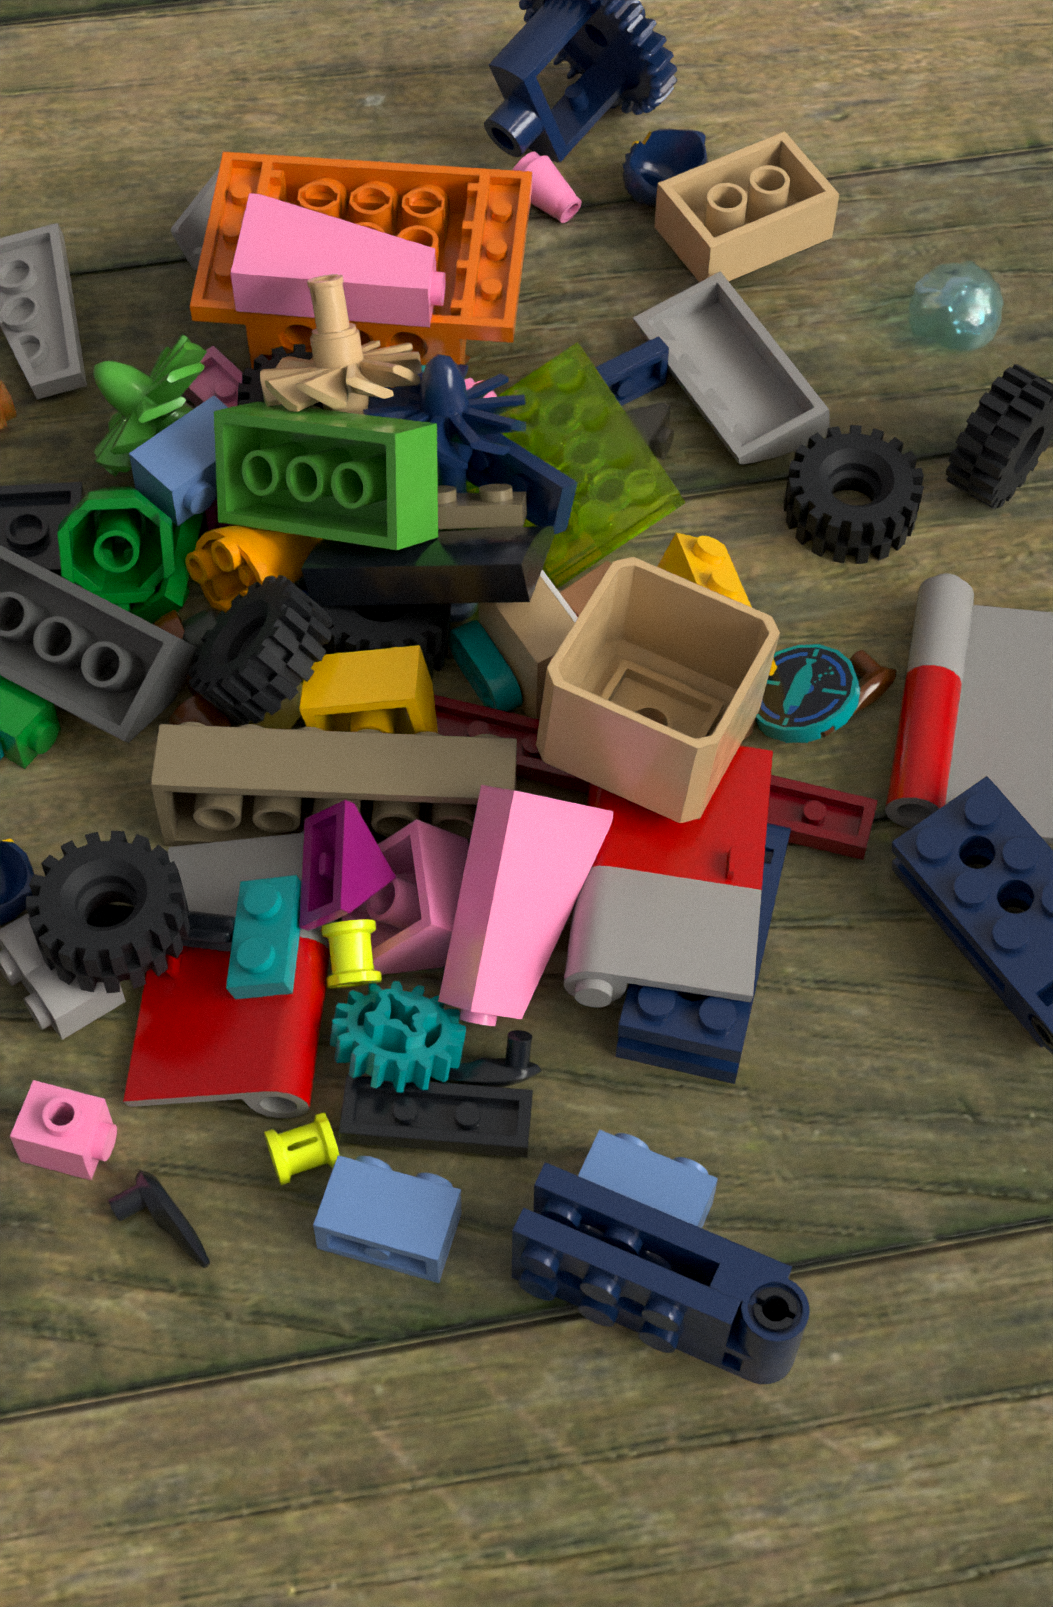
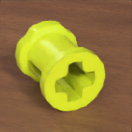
[321,919,382,988]
[264,1112,340,1186]

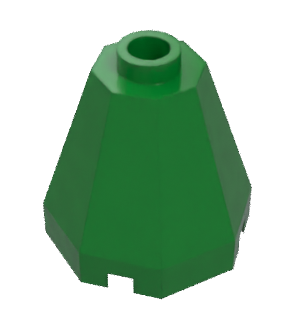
[57,486,175,604]

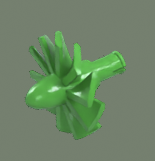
[93,334,207,477]

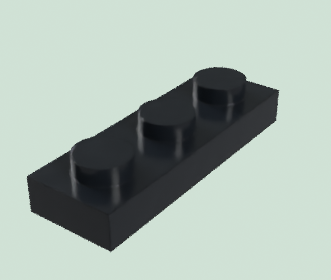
[339,1075,533,1158]

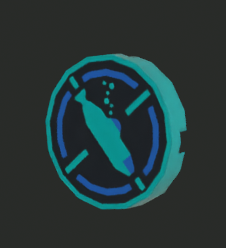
[755,644,860,743]

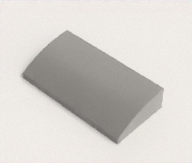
[633,271,830,464]

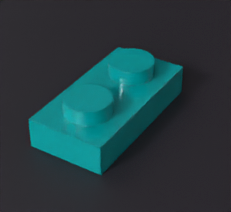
[226,875,301,999]

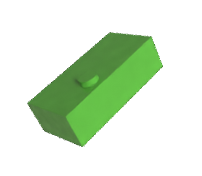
[214,401,438,550]

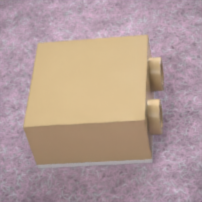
[478,570,578,720]

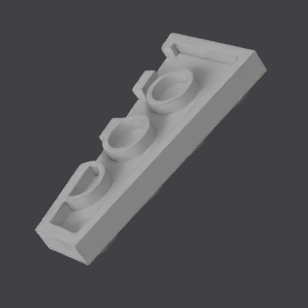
[0,223,87,399]

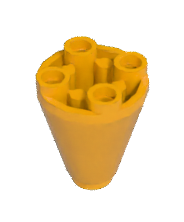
[185,525,322,613]

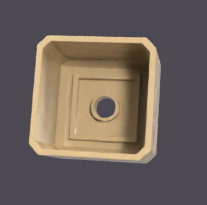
[536,557,780,823]

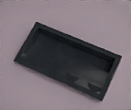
[301,526,555,606]

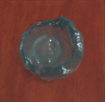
[908,260,1004,352]

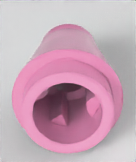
[513,152,582,223]

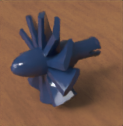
[363,354,526,493]

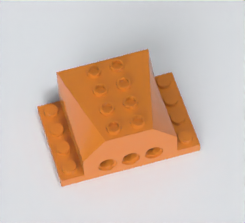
[190,152,532,388]

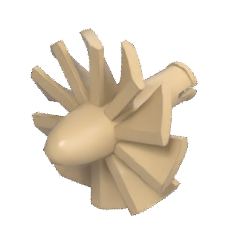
[260,274,422,414]

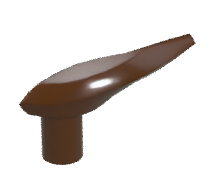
[821,650,897,738]

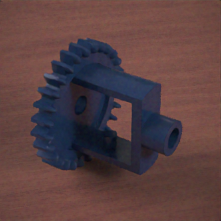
[484,0,677,163]

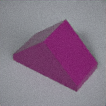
[299,800,396,931]

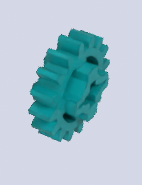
[330,981,466,1093]

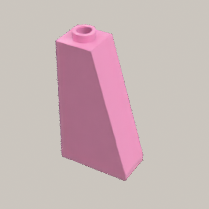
[231,193,446,327]
[438,785,614,1026]

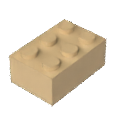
[654,131,839,282]

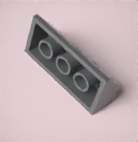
[0,545,198,743]

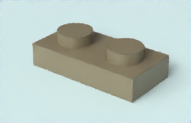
[438,484,527,529]

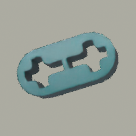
[448,620,523,712]

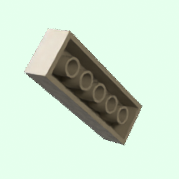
[151,722,517,846]

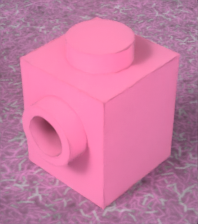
[10,1080,117,1180]

